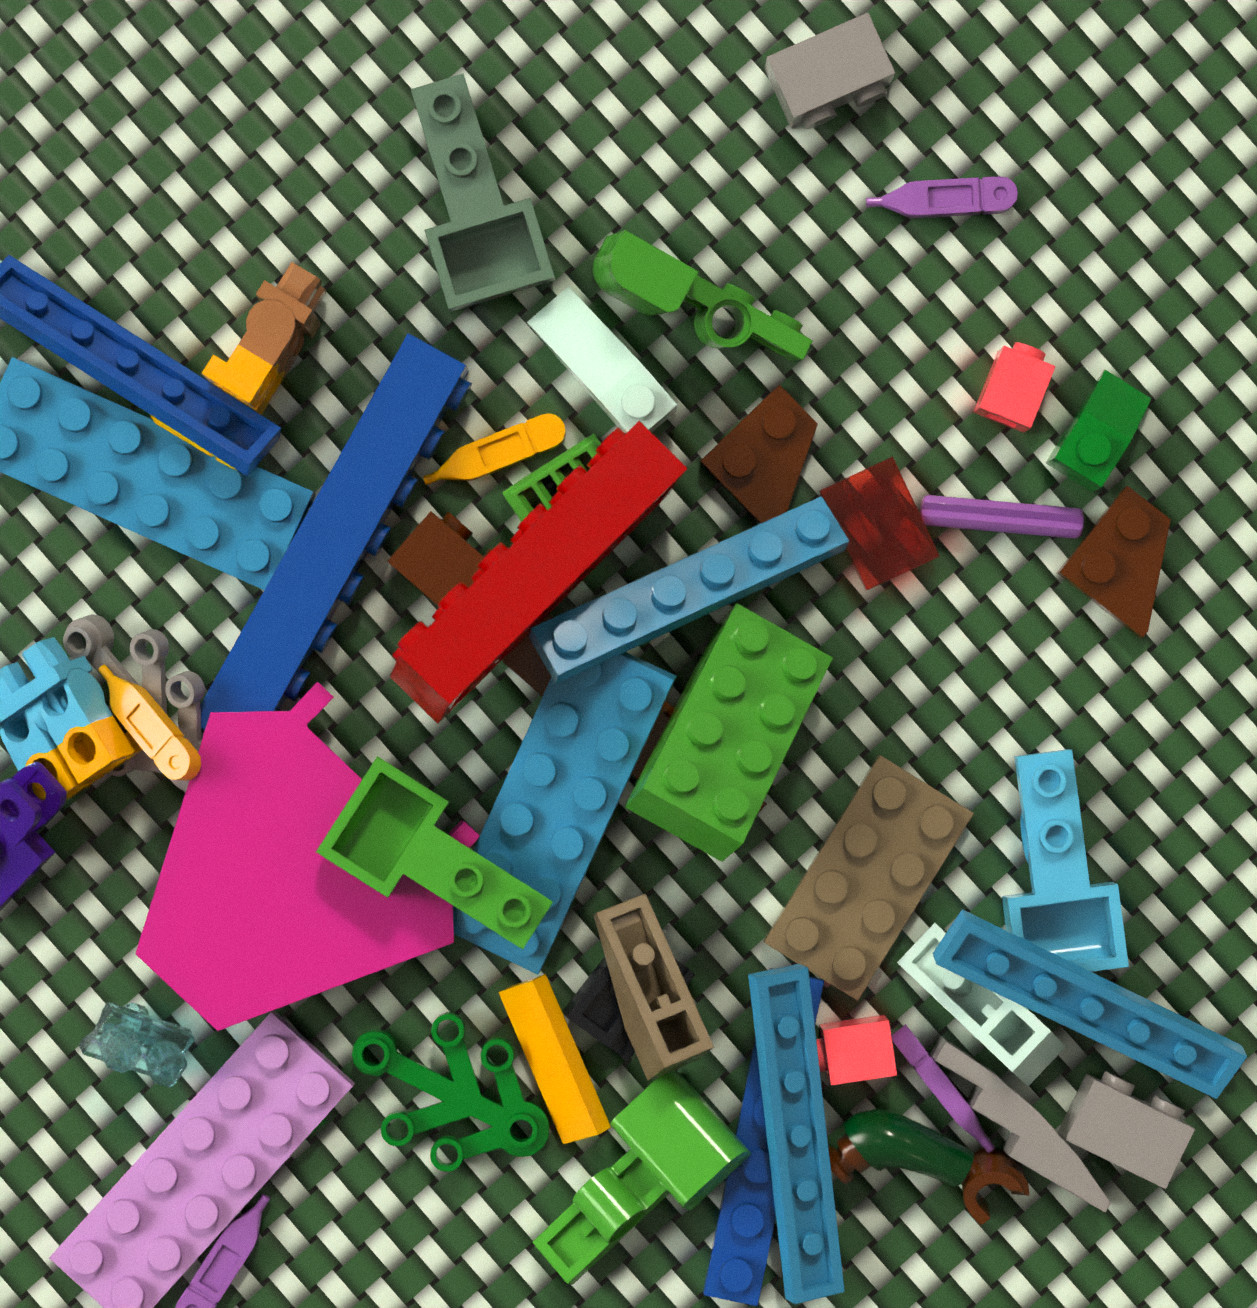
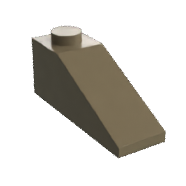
[594,893,714,1081]

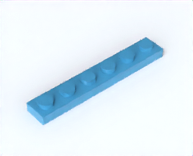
[529,496,849,684]
[933,909,1247,1099]
[748,964,845,1304]

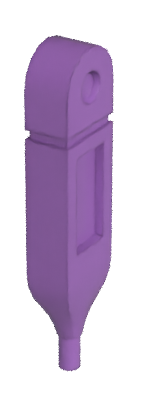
[866,176,1018,218]
[891,1024,995,1153]
[175,1193,271,1308]

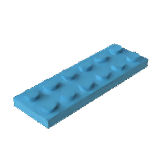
[0,357,315,590]
[453,652,677,975]

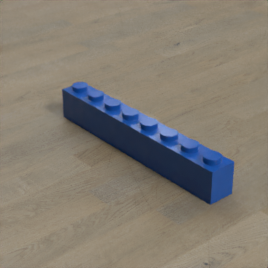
[200,333,472,730]

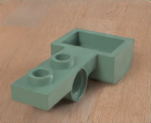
[411,73,555,312]

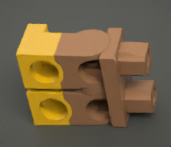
[201,262,327,415]

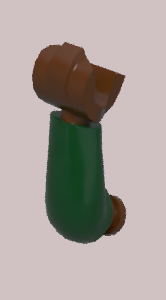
[828,1109,1029,1226]

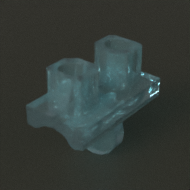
[79,1002,195,1088]

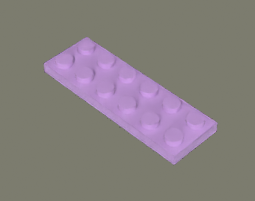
[49,1010,355,1308]

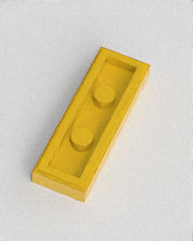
[498,974,611,1144]

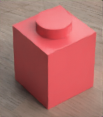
[973,342,1056,433]
[816,1015,897,1085]

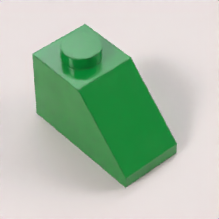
[1046,370,1151,492]

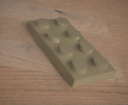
[763,755,974,1001]

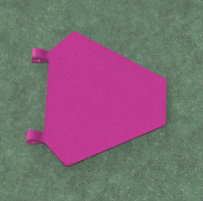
[135,682,480,1031]

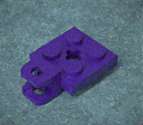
[0,762,67,911]

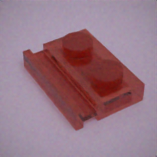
[819,456,940,591]

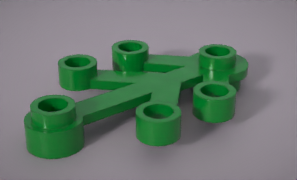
[352,1012,550,1172]

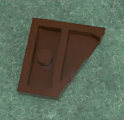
[700,384,818,524]
[1057,485,1171,638]

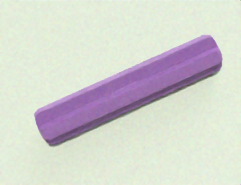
[920,495,1084,539]

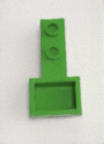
[593,230,813,361]
[316,756,553,950]
[532,1070,752,1285]

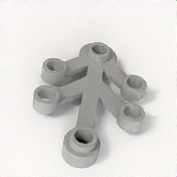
[63,614,205,792]

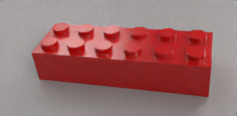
[390,421,688,724]

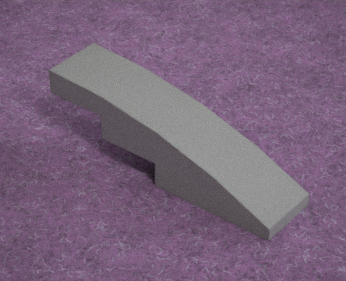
[930,1035,1111,1213]

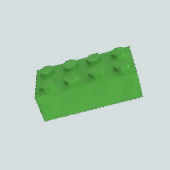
[625,603,833,862]

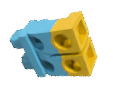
[0,637,143,800]

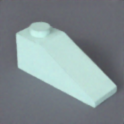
[527,286,677,433]
[897,923,1066,1086]

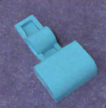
[1002,749,1129,972]

